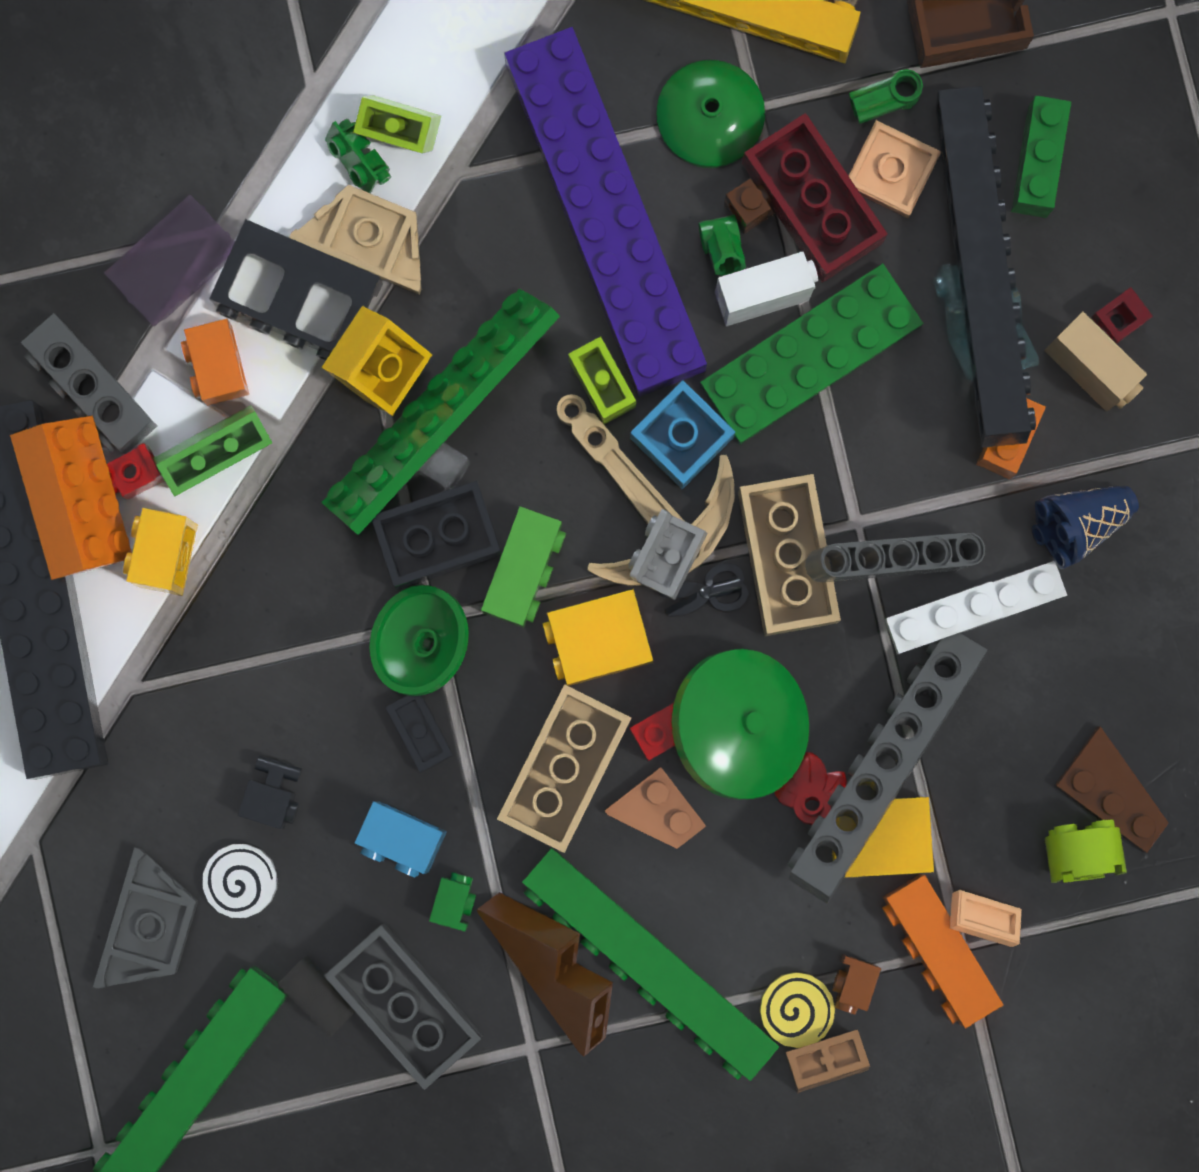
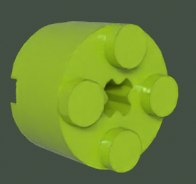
[1045,820,1127,883]

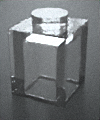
[418,443,471,491]

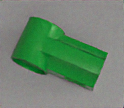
[848,69,923,124]
[698,215,746,276]

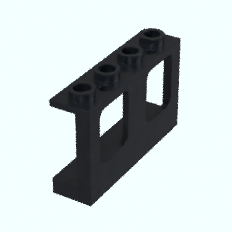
[209,219,383,361]

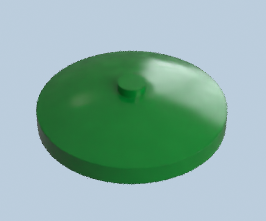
[672,649,809,800]

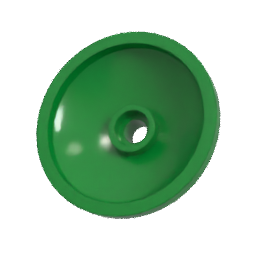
[656,60,765,168]
[370,585,469,696]

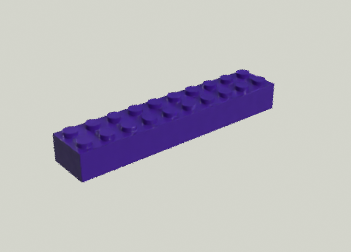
[504,27,707,398]

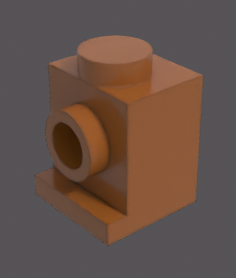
[832,954,881,1015]

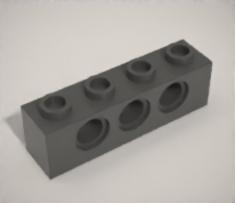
[21,313,158,454]

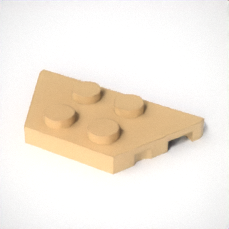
[289,185,422,295]

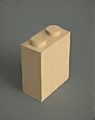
[1044,312,1147,412]

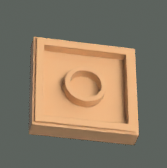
[849,120,942,219]

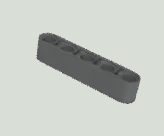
[805,532,985,583]

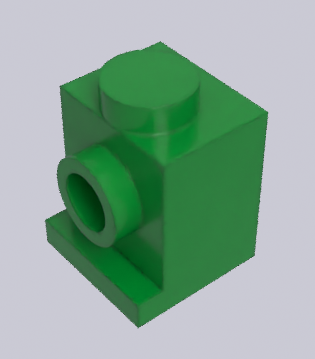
[429,872,476,932]

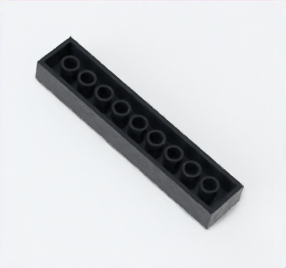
[0,400,109,780]

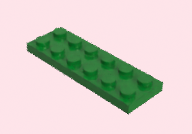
[700,263,924,445]

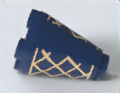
[1032,486,1139,569]

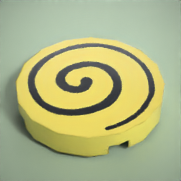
[760,972,835,1048]

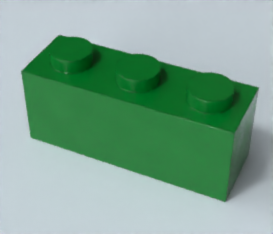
[1011,95,1071,218]

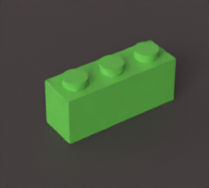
[154,405,272,497]
[481,506,566,628]

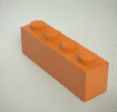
[882,874,1004,1029]

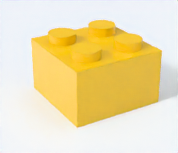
[321,306,433,416]
[123,508,198,596]

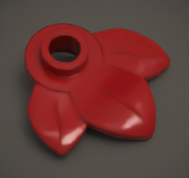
[774,752,847,825]

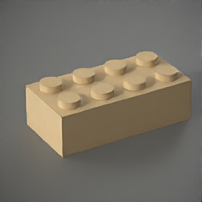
[738,474,841,636]
[497,684,631,853]

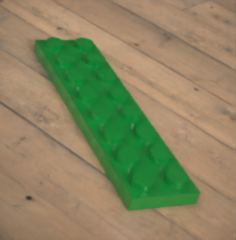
[321,288,560,535]

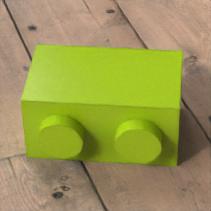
[353,95,442,154]
[568,336,636,425]

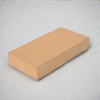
[950,890,1022,947]

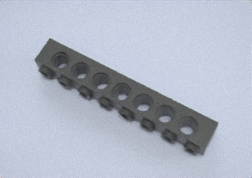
[787,633,988,904]

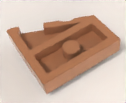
[605,767,706,849]

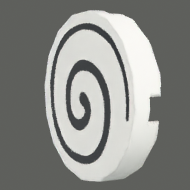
[203,844,278,918]

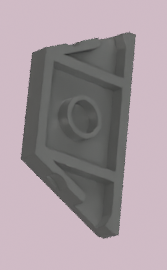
[93,847,198,989]

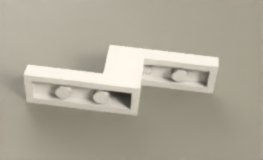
[884,561,1067,654]

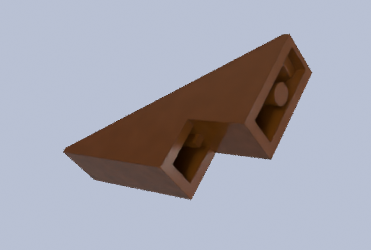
[477,892,613,1057]

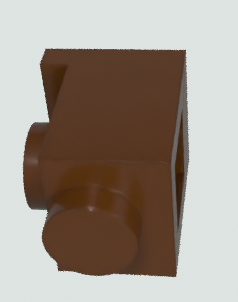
[724,178,774,234]

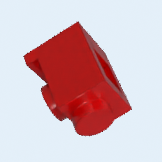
[107,443,165,500]

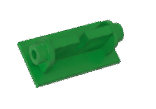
[325,119,392,194]

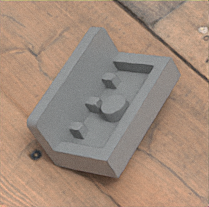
[629,509,708,600]

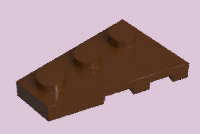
[1055,726,1169,853]

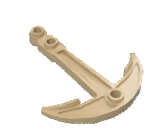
[557,394,735,586]

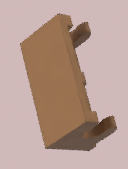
[786,1030,870,1093]

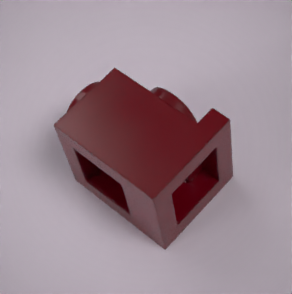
[1090,287,1153,344]

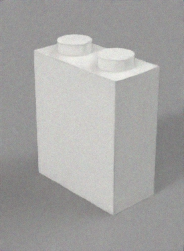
[715,251,818,326]

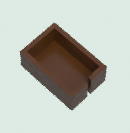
[907,0,1034,68]

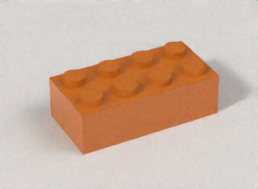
[10,415,132,580]

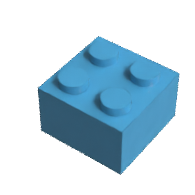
[630,380,736,489]
[355,801,447,878]

